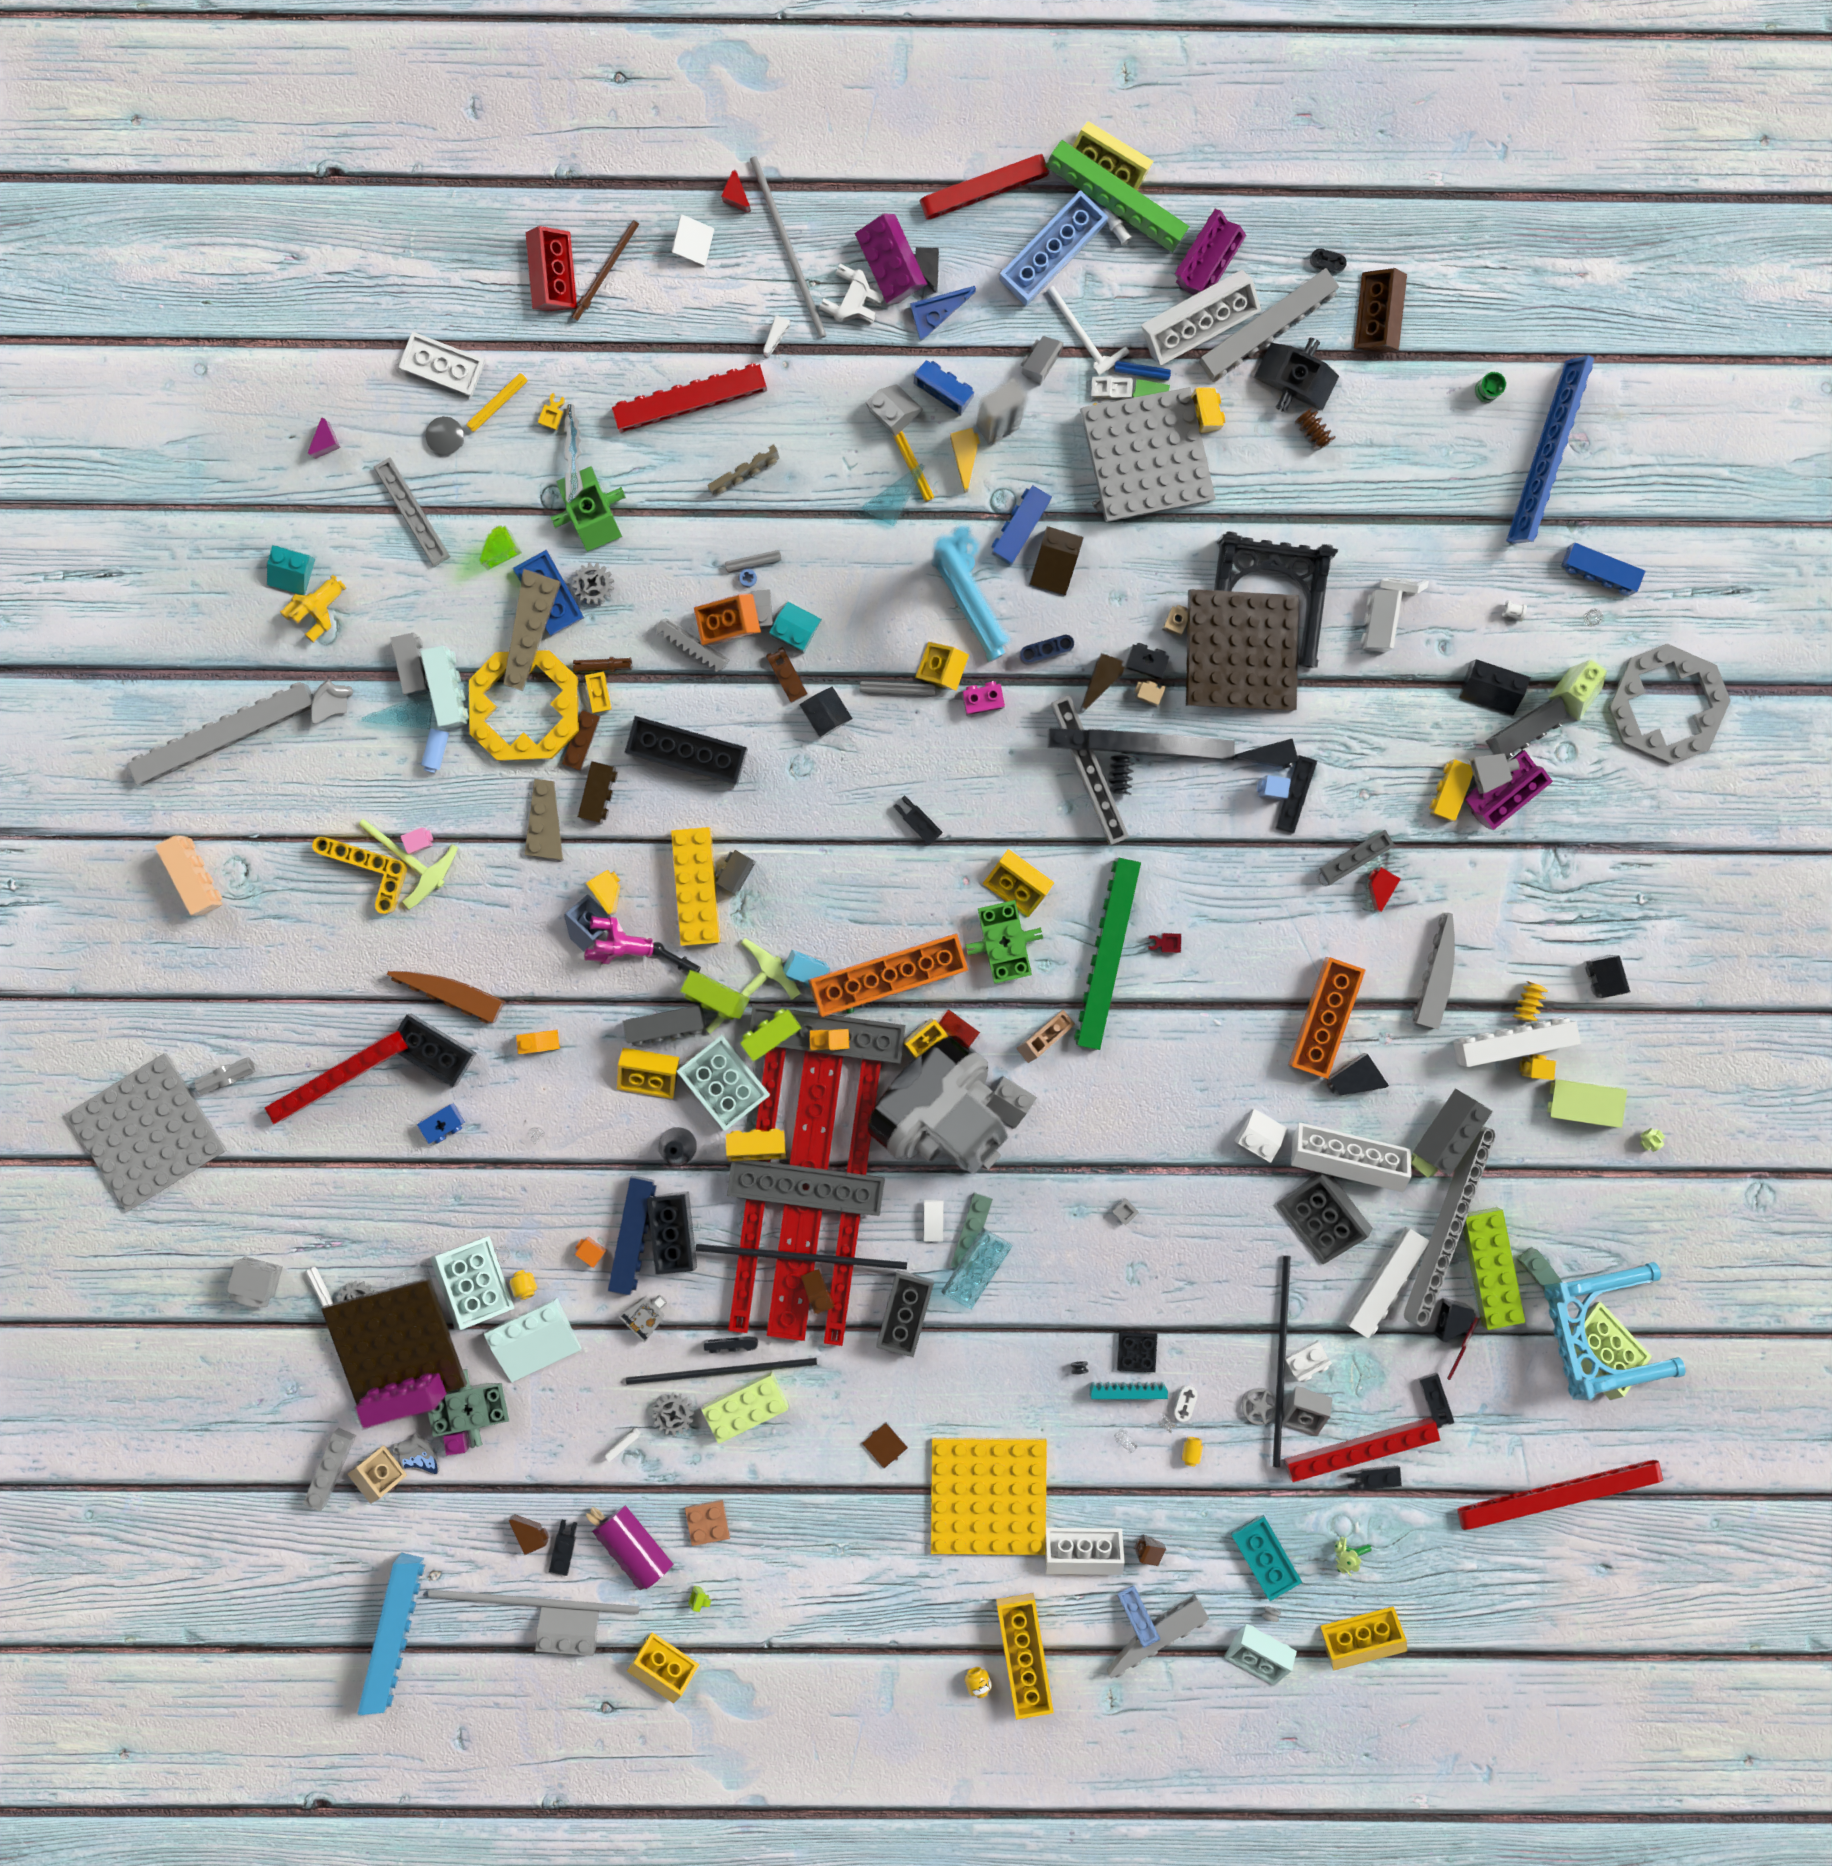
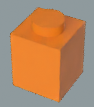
[575,1236,607,1268]

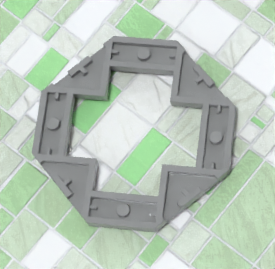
[1608,643,1731,765]

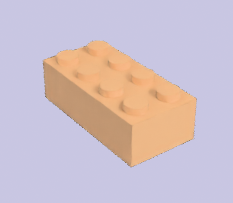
[155,835,223,915]

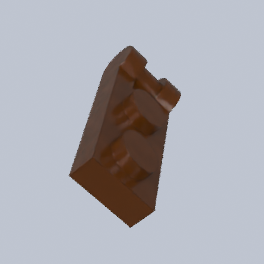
[766,646,808,703]

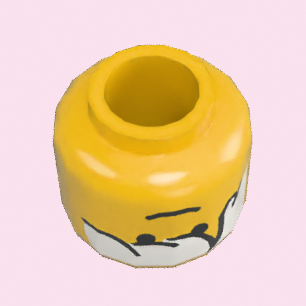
[964,1667,992,1698]

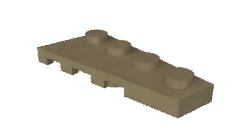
[708,444,780,495]
[525,779,564,860]

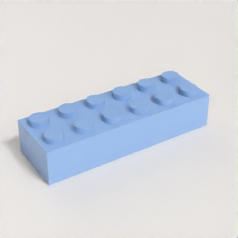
[999,190,1108,307]

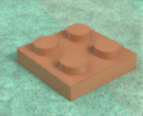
[685,1500,730,1546]

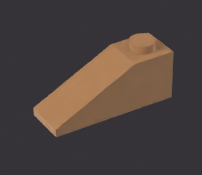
[1016,1010,1075,1063]

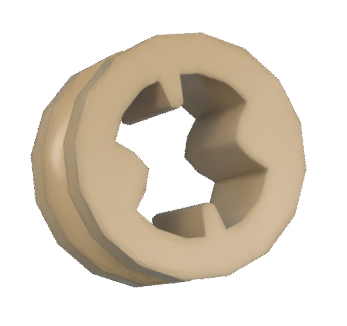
[586,1507,605,1526]

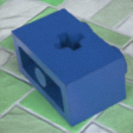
[417,1103,466,1144]

